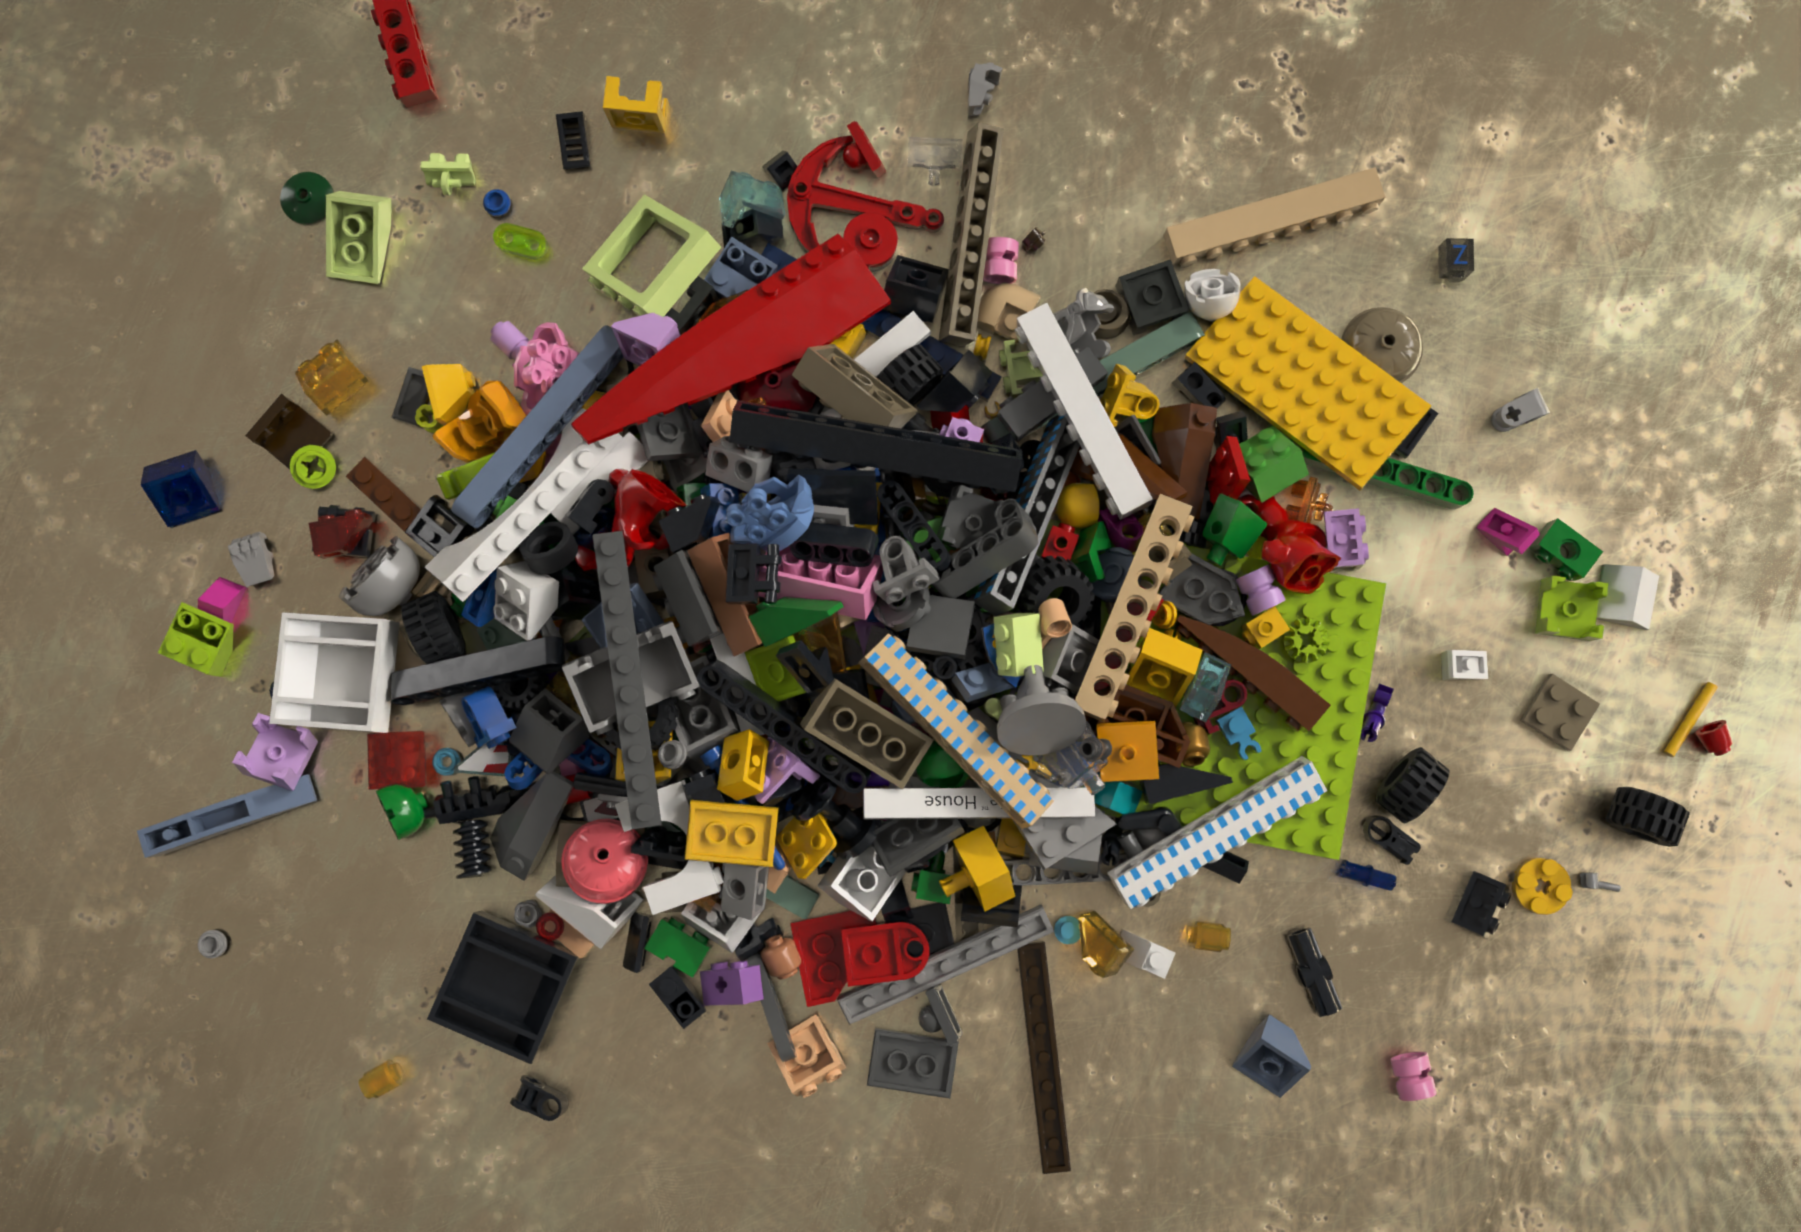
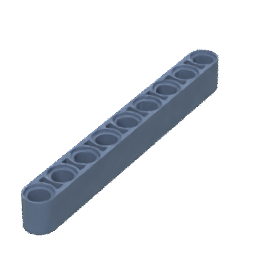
[451,325,624,528]

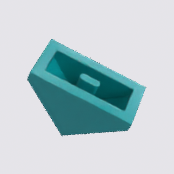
[1083,775,1143,814]

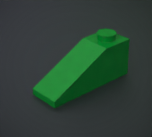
[748,597,844,647]

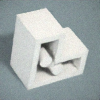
[681,896,761,953]

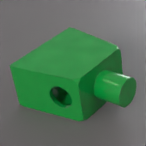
[1203,494,1267,566]

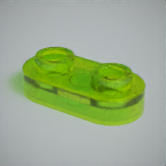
[493,223,548,260]

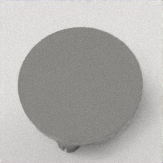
[997,665,1086,755]

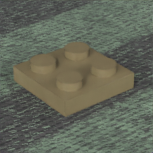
[1520,673,1600,751]

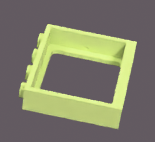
[582,194,721,317]

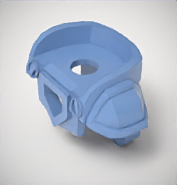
[726,475,814,552]

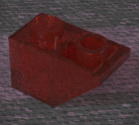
[309,509,373,559]

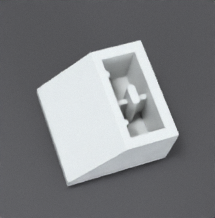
[493,561,559,641]

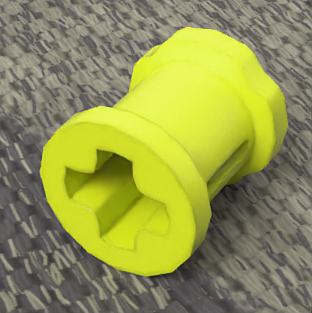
[415,404,443,433]

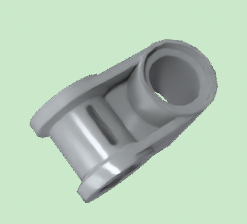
[1491,388,1550,432]

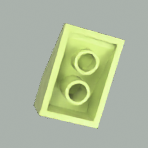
[326,191,391,284]

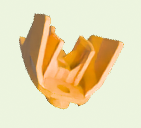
[432,380,546,482]

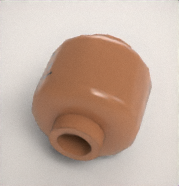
[761,935,801,980]

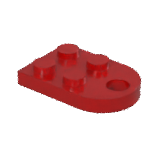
[841,922,929,987]

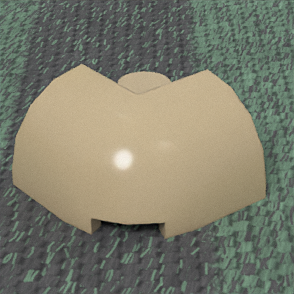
[977,283,1041,344]

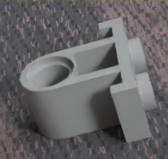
[872,536,939,604]

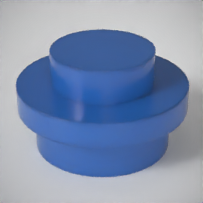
[483,189,511,217]

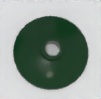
[280,172,334,225]

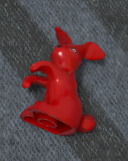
[575,469,686,571]
[1237,494,1341,594]

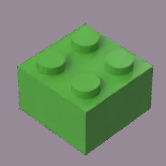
[1239,425,1309,503]

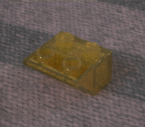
[295,339,370,416]

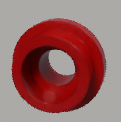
[536,912,564,941]

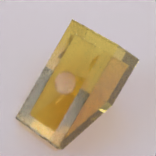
[1078,911,1135,978]

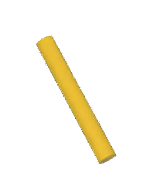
[1663,682,1718,757]

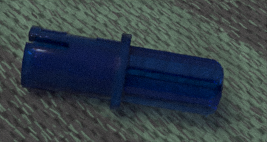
[1339,860,1397,891]

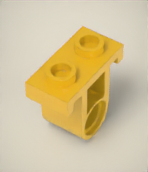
[1100,364,1160,427]

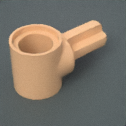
[1038,598,1072,649]

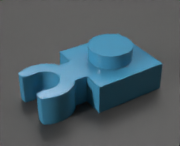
[1215,707,1261,760]

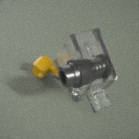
[1016,722,1112,795]

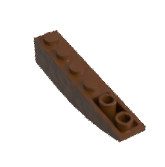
[1175,615,1331,732]

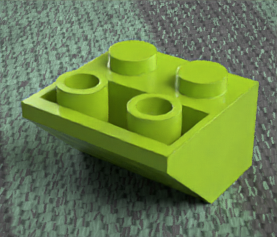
[158,602,234,677]

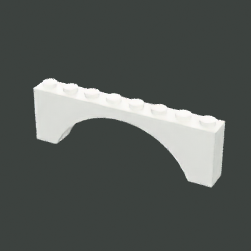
[425,408,623,602]

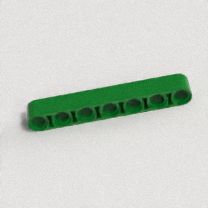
[1288,438,1474,509]

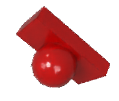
[843,121,886,178]

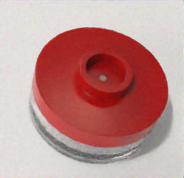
[843,213,898,272]

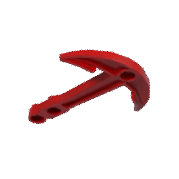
[787,135,944,252]

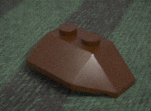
[1084,684,1190,768]

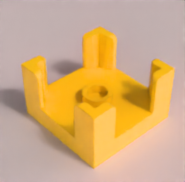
[603,76,669,133]

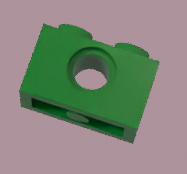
[1529,518,1603,581]

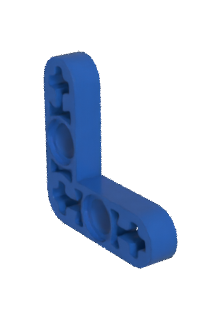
[504,739,613,790]

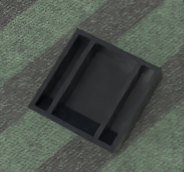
[427,910,578,1064]

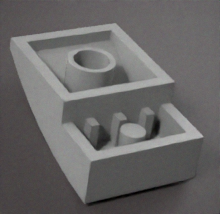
[1016,624,1100,699]

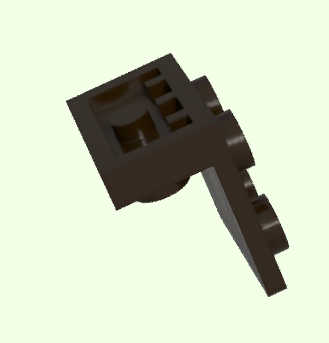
[245,394,333,469]

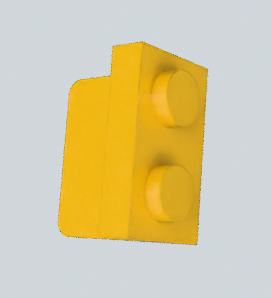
[776,813,837,879]

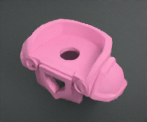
[512,322,580,415]

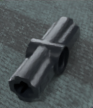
[1287,927,1343,1017]

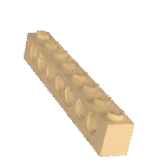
[1075,494,1194,722]

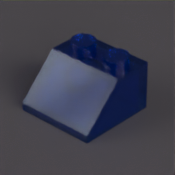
[140,450,220,527]

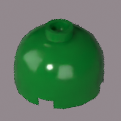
[376,783,428,840]

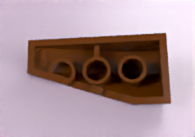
[1152,403,1217,521]
[1069,433,1187,501]

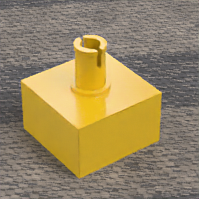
[1126,628,1203,708]
[939,825,1015,911]

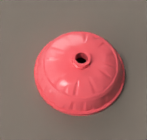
[561,819,648,904]

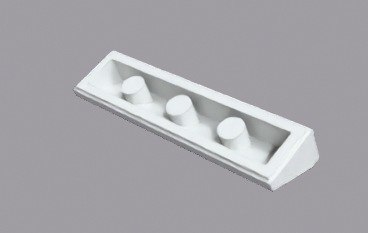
[551,432,648,535]

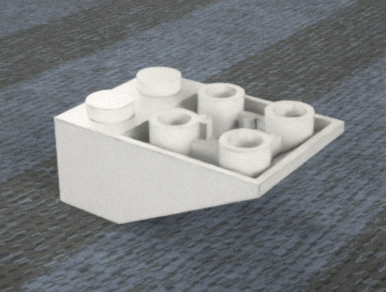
[535,875,643,949]

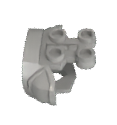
[1028,288,1114,358]

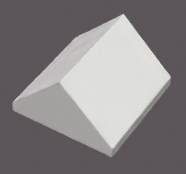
[1596,564,1659,630]

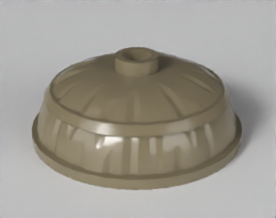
[1341,307,1423,383]

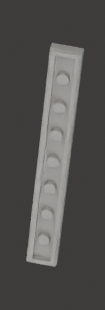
[837,904,1054,1025]

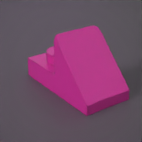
[1476,508,1540,556]

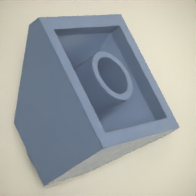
[1232,1014,1311,1098]

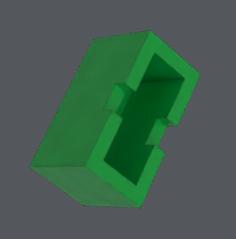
[644,916,713,978]

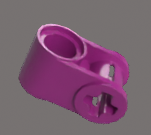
[1097,507,1143,553]

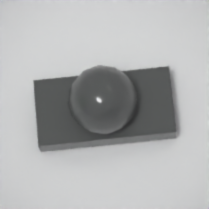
[918,984,963,1045]

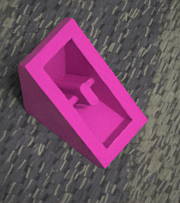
[198,577,247,623]

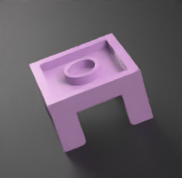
[232,713,318,791]

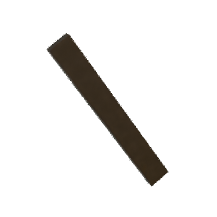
[1017,941,1071,1174]

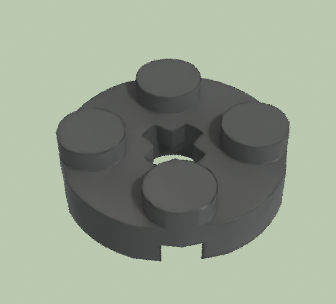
[873,580,931,632]

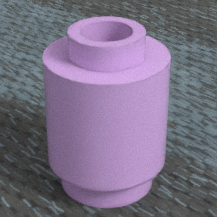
[490,321,529,361]

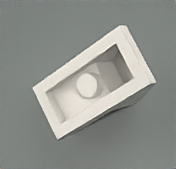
[1441,650,1488,680]
[1112,929,1175,979]

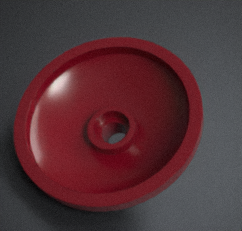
[737,361,818,413]

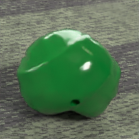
[915,738,970,788]

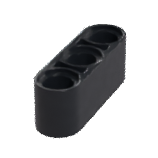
[790,522,879,567]

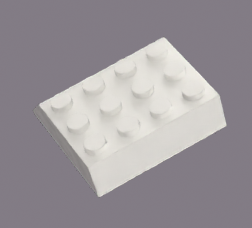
[269,613,400,733]

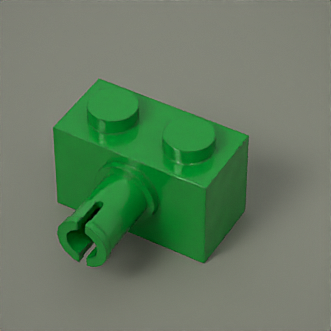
[911,851,953,904]

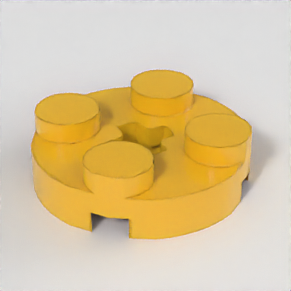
[1511,858,1573,915]

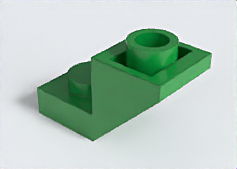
[1070,521,1112,583]

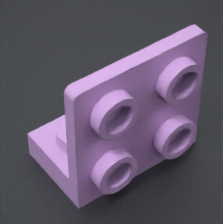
[1324,508,1369,570]
[754,737,820,804]

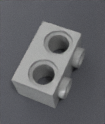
[705,436,773,492]

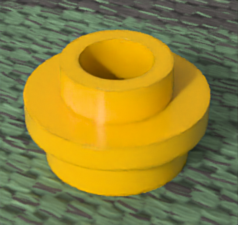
[1152,601,1177,629]

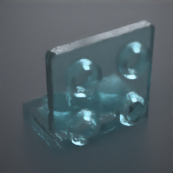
[719,170,785,228]

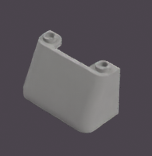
[562,621,700,735]

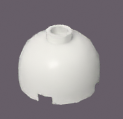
[1185,269,1241,321]

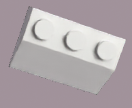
[818,820,906,921]

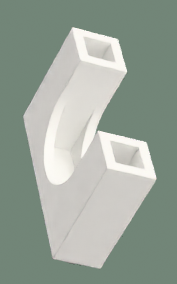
[615,780,724,915]

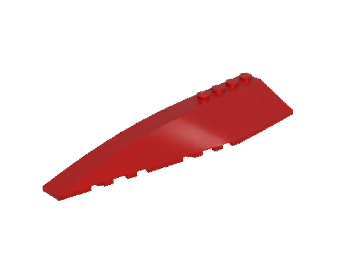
[571,234,891,445]

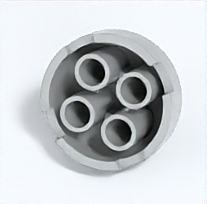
[339,536,420,616]

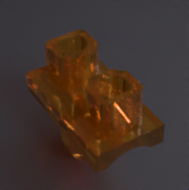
[1286,477,1334,524]

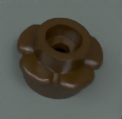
[1022,227,1046,252]

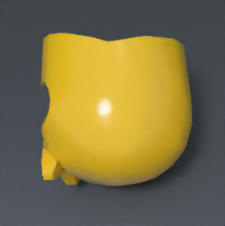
[1055,483,1099,528]

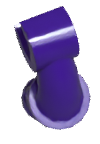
[1360,683,1394,742]

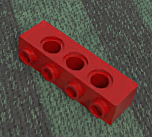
[371,0,438,108]

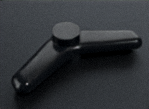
[1118,807,1182,836]

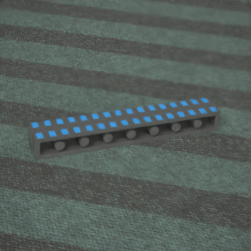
[973,414,1080,617]

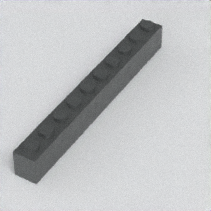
[593,531,662,829]

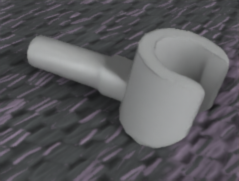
[1580,872,1621,892]

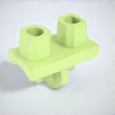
[420,153,476,195]

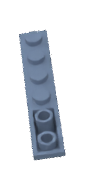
[137,774,318,858]

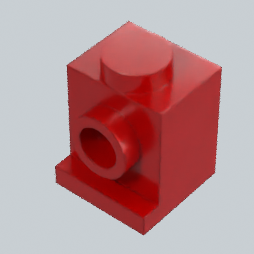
[1040,523,1079,560]

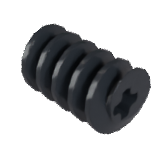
[452,820,492,879]

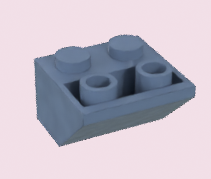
[704,237,778,304]

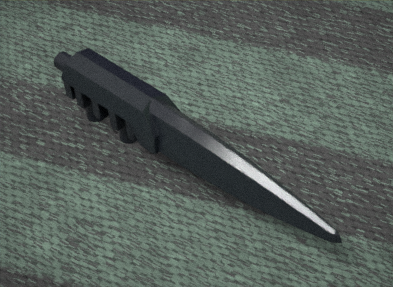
[423,773,610,824]

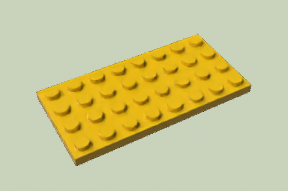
[1185,276,1432,491]

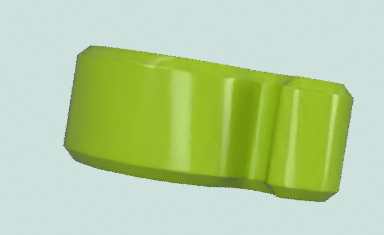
[436,452,495,500]

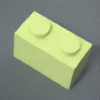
[994,613,1044,677]

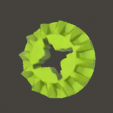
[290,445,336,489]
[1283,617,1330,663]

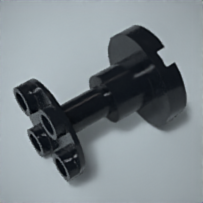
[791,772,881,859]

